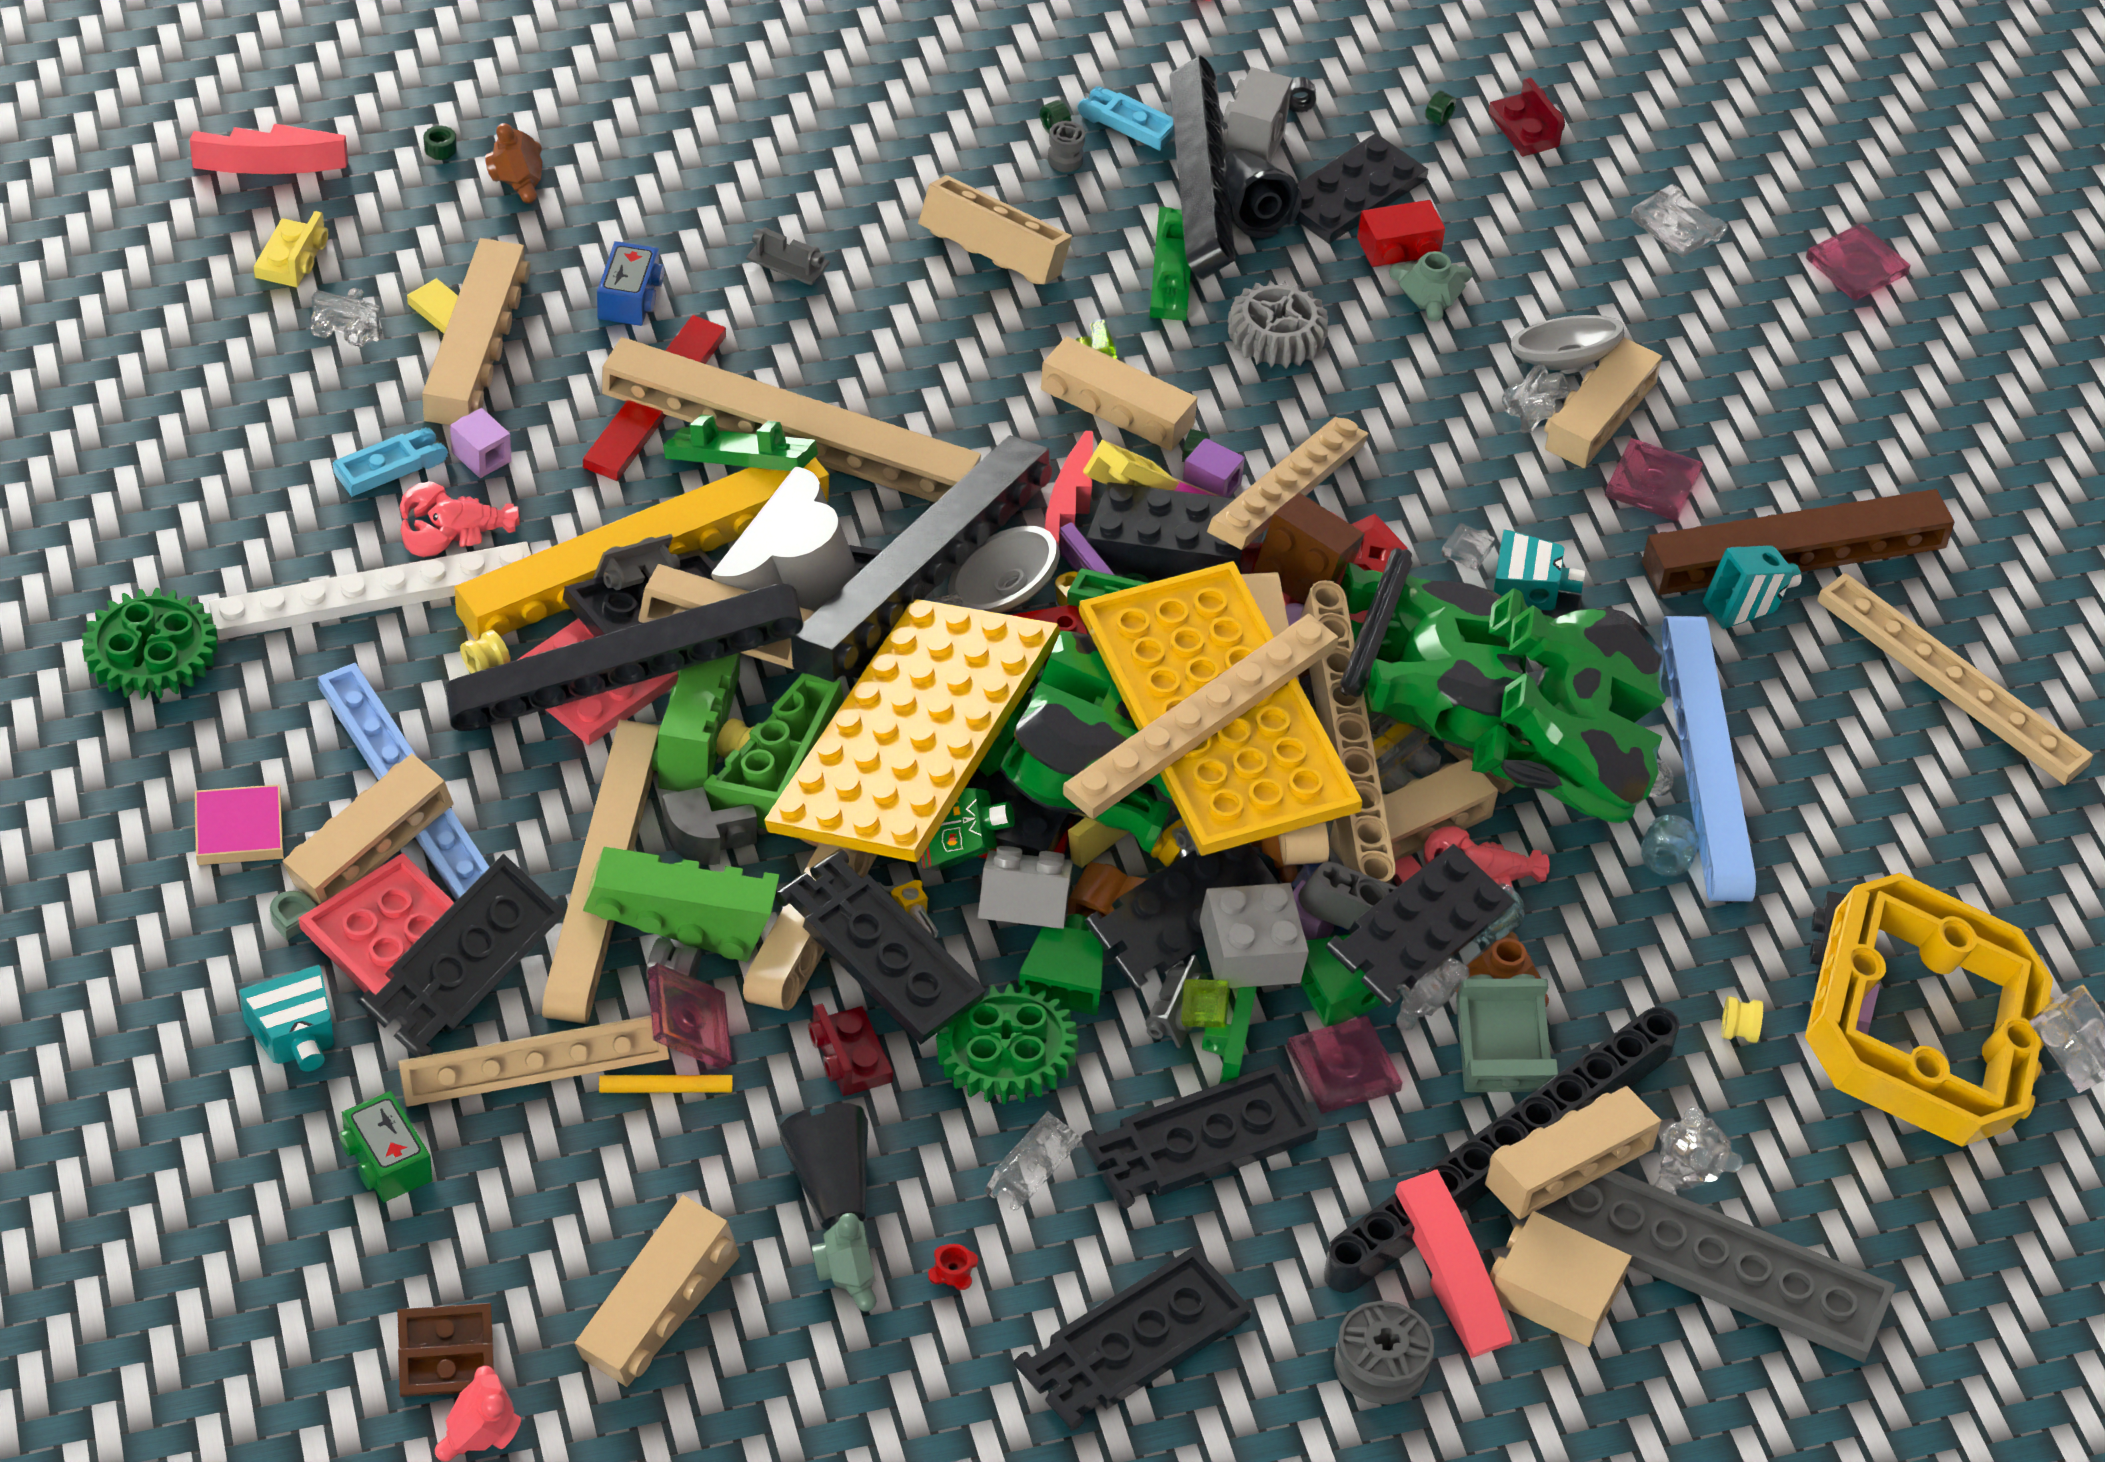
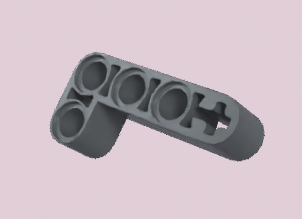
[1298,862,1397,930]

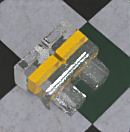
[1370,714,1441,793]

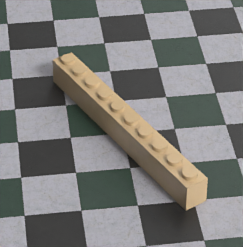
[602,337,981,502]

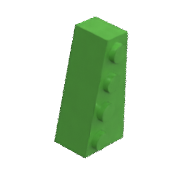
[652,653,741,792]
[704,673,844,829]
[583,847,780,963]

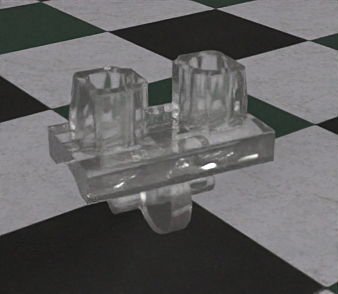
[310,287,383,347]
[1502,364,1570,434]

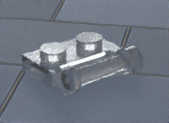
[1630,184,1728,258]

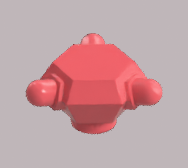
[435,1366,521,1462]

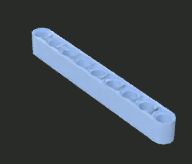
[1662,616,1756,902]

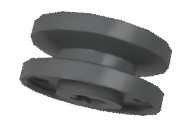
[1334,1300,1434,1405]

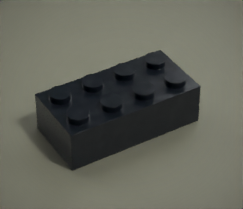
[1086,482,1264,580]

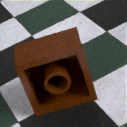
[1252,492,1365,605]

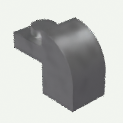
[662,787,757,865]

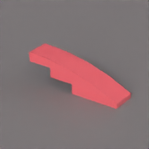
[189,124,348,174]
[1045,431,1093,569]
[1395,1170,1513,1358]

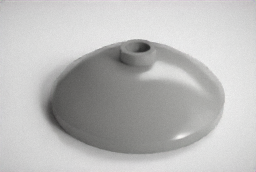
[1511,315,1625,374]
[948,526,1060,614]

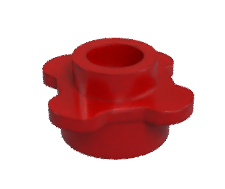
[928,1244,978,1290]

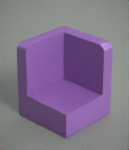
[1183,439,1245,498]

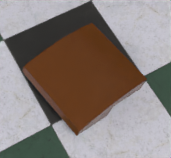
[397,1303,494,1397]

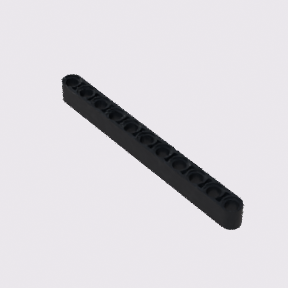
[1324,1007,1680,1293]

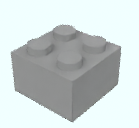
[1223,67,1293,164]
[978,846,1073,929]
[1199,883,1309,989]

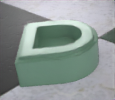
[270,891,317,940]

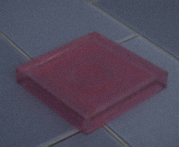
[1806,223,1911,301]
[1605,438,1703,521]
[648,962,732,1069]
[1287,1016,1403,1114]

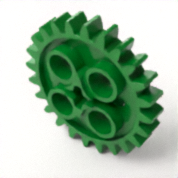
[82,588,218,700]
[936,984,1079,1104]

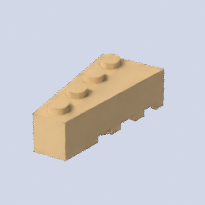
[574,1195,740,1387]

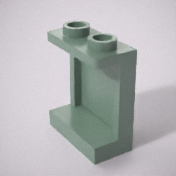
[1456,974,1558,1092]

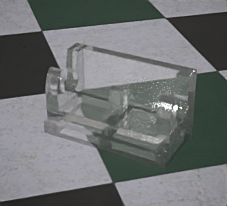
[984,1111,1082,1211]

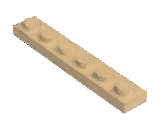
[398,1014,669,1107]

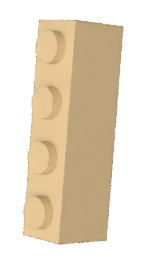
[918,175,1072,285]
[1041,336,1198,451]
[1544,337,1663,469]
[638,564,814,669]
[283,753,454,906]
[1329,757,1498,862]
[1485,1086,1662,1220]

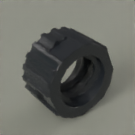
[1288,77,1316,113]

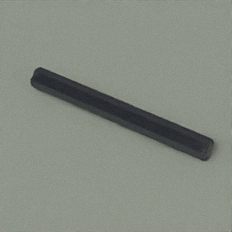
[1340,548,1413,698]

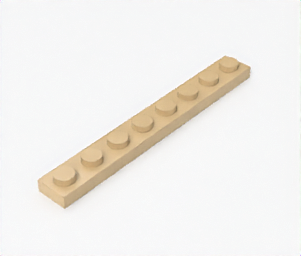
[1207,416,1369,550]
[1817,572,2093,785]
[1063,613,1338,820]

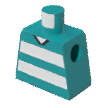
[1493,529,1585,610]
[1702,546,1801,629]
[239,965,334,1071]

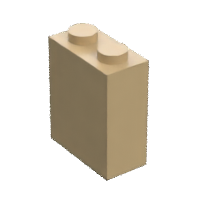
[1489,1211,1632,1347]

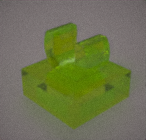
[1076,320,1116,359]
[1181,979,1230,1028]

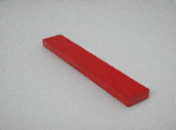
[583,315,726,481]

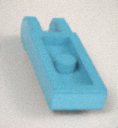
[1077,86,1175,151]
[333,427,448,497]

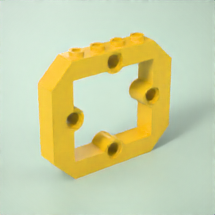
[1805,873,2054,1147]

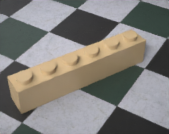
[422,238,530,425]

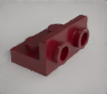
[1488,77,1565,157]
[808,1003,893,1097]

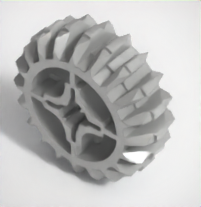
[1227,280,1329,369]

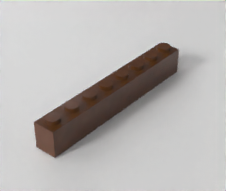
[1642,489,1955,596]

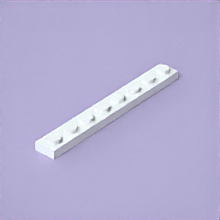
[208,541,531,641]

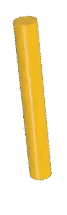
[599,1075,732,1093]

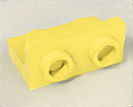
[254,211,328,287]
[1083,439,1179,491]

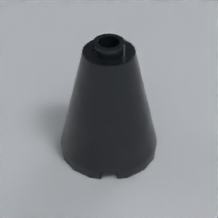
[1225,148,1302,238]
[779,1103,868,1230]

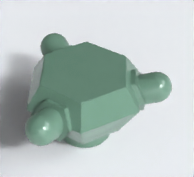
[1389,251,1472,322]
[812,1213,877,1311]

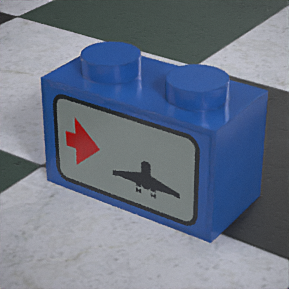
[597,241,665,326]

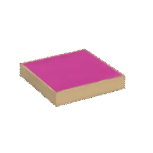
[194,784,284,865]

